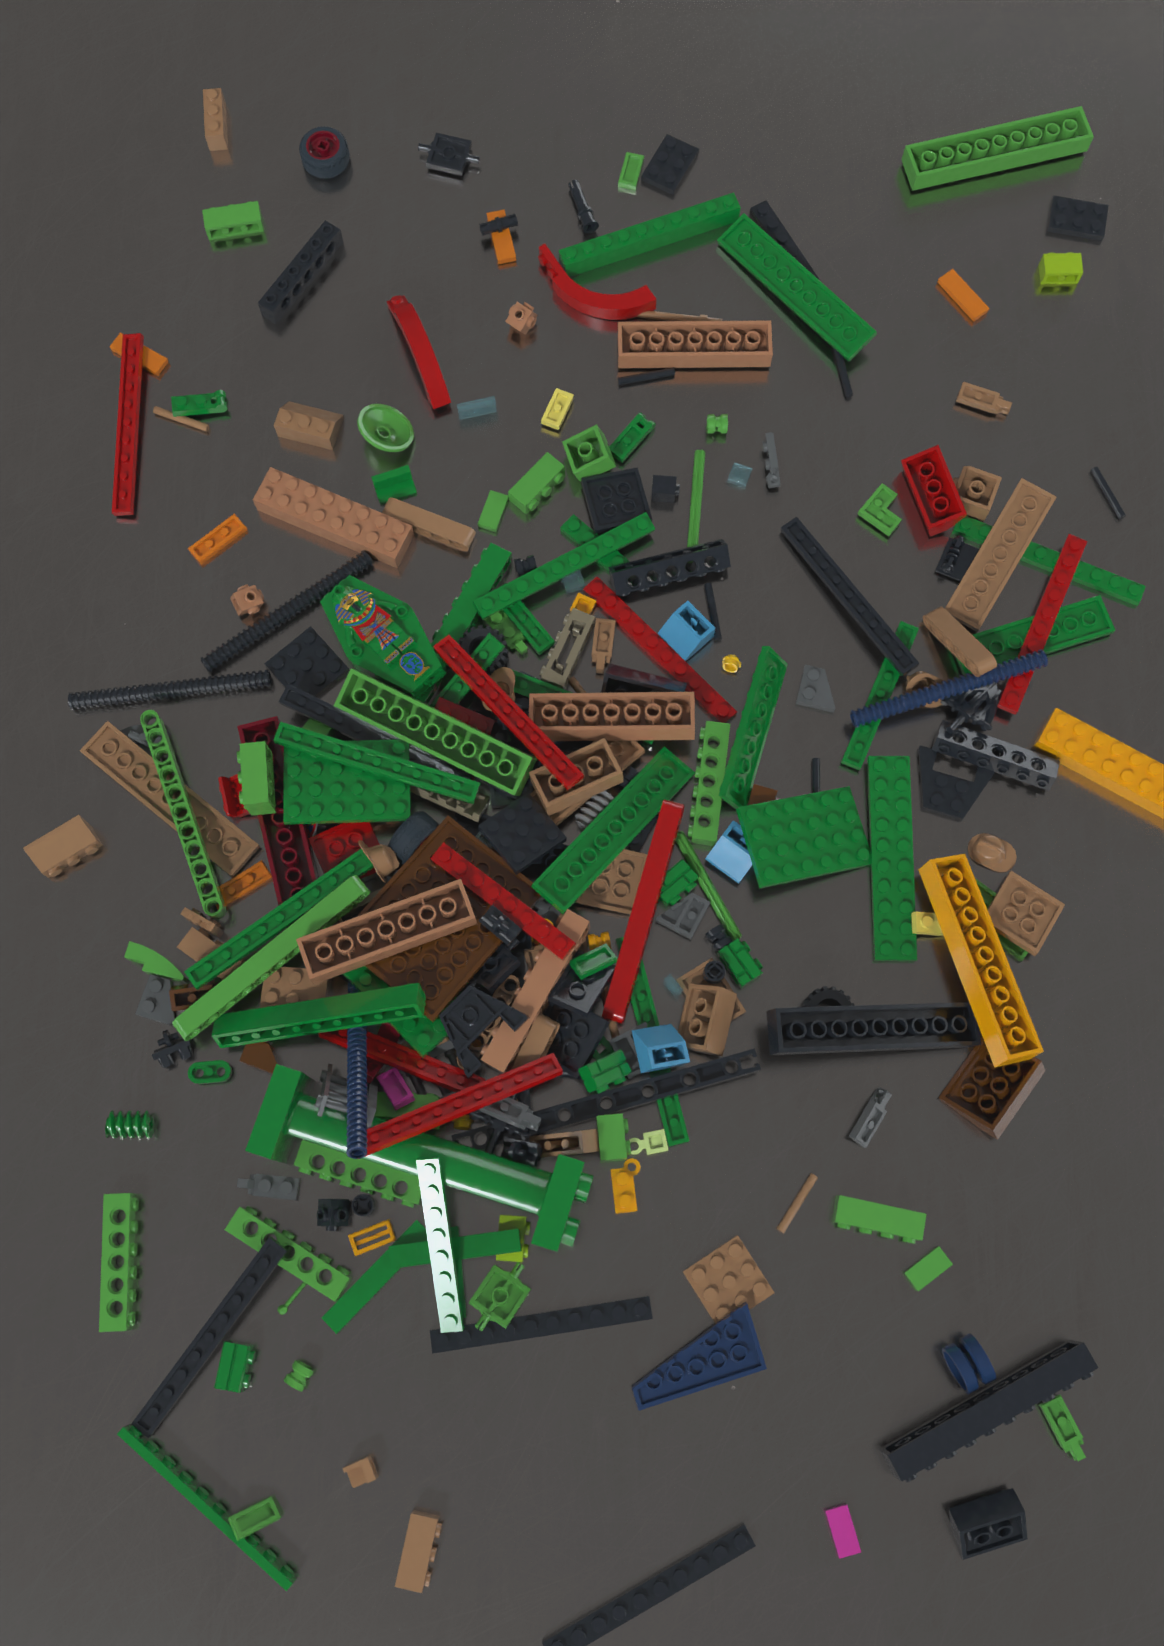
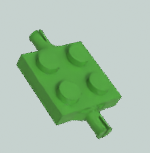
[469,1262,531,1331]

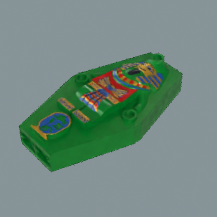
[320,575,446,699]

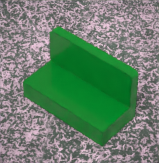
[371,465,417,505]

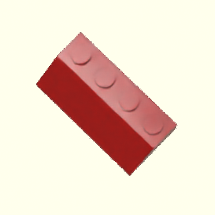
[901,445,967,537]

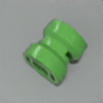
[707,414,728,434]
[283,1359,314,1392]

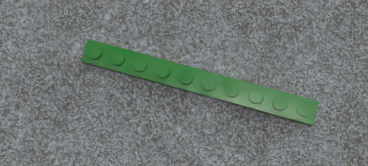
[473,512,655,620]
[952,516,1146,606]
[273,722,480,804]
[184,849,374,990]
[615,937,690,1147]
[117,1425,296,1591]

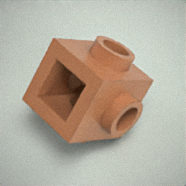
[505,302,538,335]
[230,584,264,616]

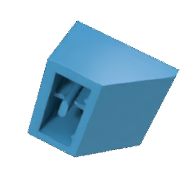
[658,601,716,661]
[705,820,752,884]
[632,1024,690,1073]

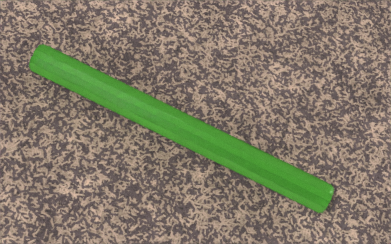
[687,450,705,547]
[676,831,742,941]

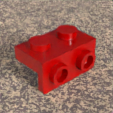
[218,774,250,818]

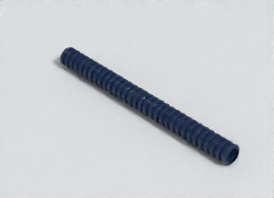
[850,649,1048,728]
[346,980,367,1159]

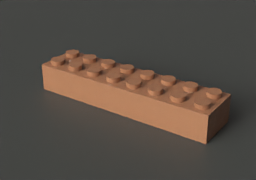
[617,321,773,368]
[253,467,414,569]
[529,692,695,741]
[296,879,477,984]
[480,909,591,1074]

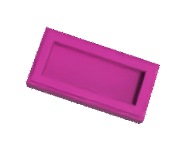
[376,1068,415,1111]
[825,1504,861,1559]

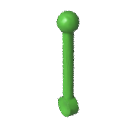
[277,1282,307,1315]

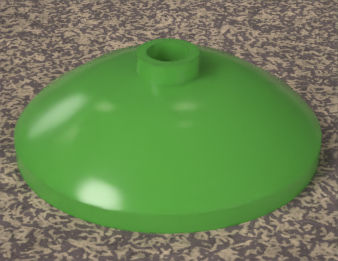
[357,404,414,452]

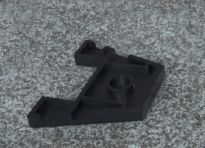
[918,745,995,821]
[439,985,530,1078]

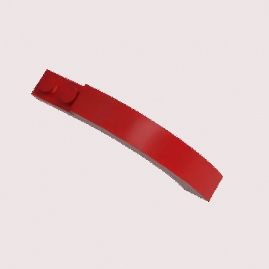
[538,244,656,320]
[386,295,451,409]

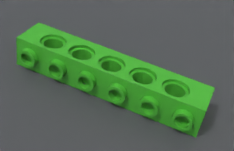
[688,721,730,846]
[294,1140,422,1208]
[99,1193,139,1332]
[224,1205,352,1302]

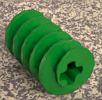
[105,1110,155,1138]

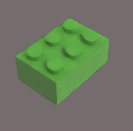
[237,741,276,816]

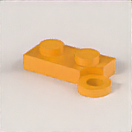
[610,1158,641,1214]

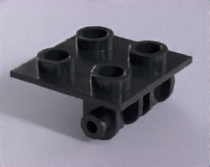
[935,535,980,581]

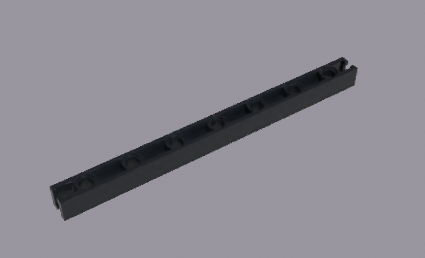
[451,1048,761,1151]

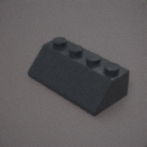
[601,663,687,693]

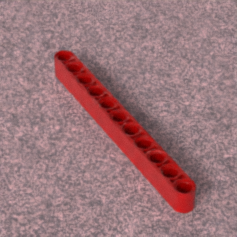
[602,799,685,1024]

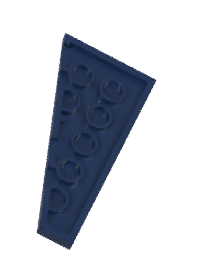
[631,1302,767,1411]

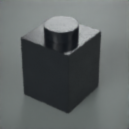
[651,475,680,503]

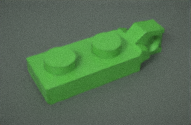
[483,610,528,656]
[1039,1394,1086,1461]

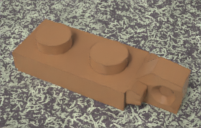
[956,382,1012,415]
[591,618,616,674]

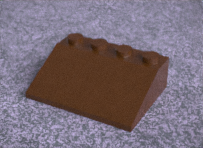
[939,1036,1046,1140]

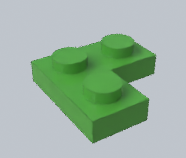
[858,483,902,536]

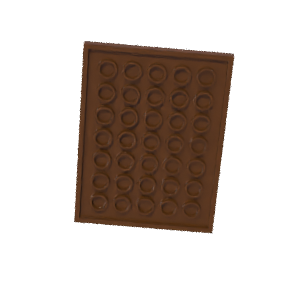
[357,816,542,1022]

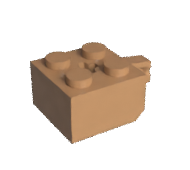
[952,466,1002,521]

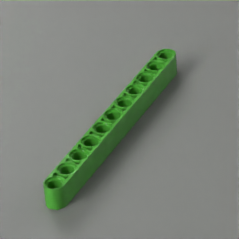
[140,710,226,920]
[172,875,370,1041]

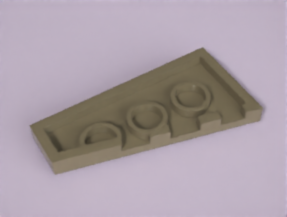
[410,785,490,822]

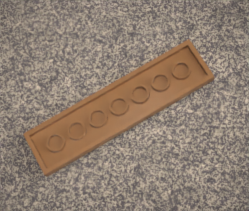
[945,478,1056,632]

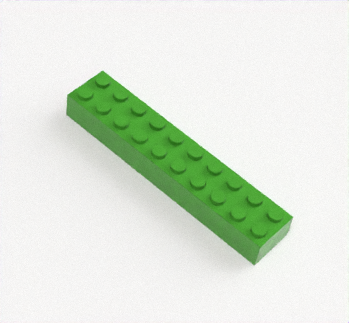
[901,106,1094,191]
[334,669,537,796]

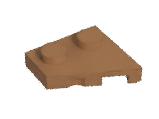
[181,907,224,939]

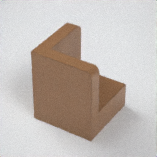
[342,1454,379,1488]

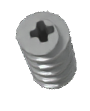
[575,791,614,830]

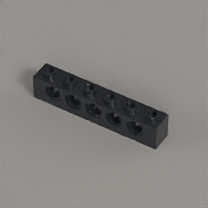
[258,220,344,324]
[608,539,731,596]
[931,720,1060,791]

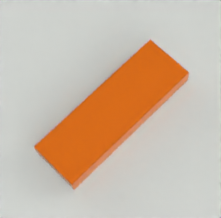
[486,209,516,264]
[937,269,990,322]
[110,332,169,376]
[188,513,248,565]
[209,860,272,910]

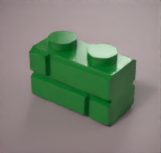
[659,859,699,907]
[716,938,763,989]
[578,1050,631,1094]
[214,1340,256,1393]

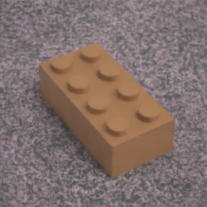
[529,738,623,816]

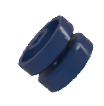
[942,1333,996,1394]

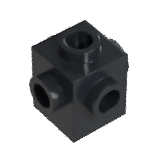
[317,1199,349,1231]

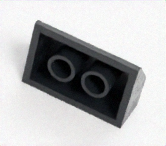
[948,1488,1028,1560]

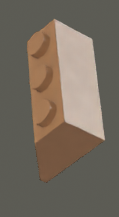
[274,401,344,450]
[23,815,102,878]
[678,984,737,1056]

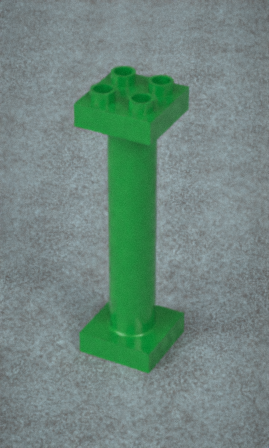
[245,1064,594,1252]

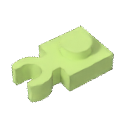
[629,1129,669,1155]

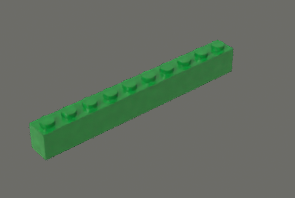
[559,192,741,277]
[418,543,513,705]
[211,983,426,1048]

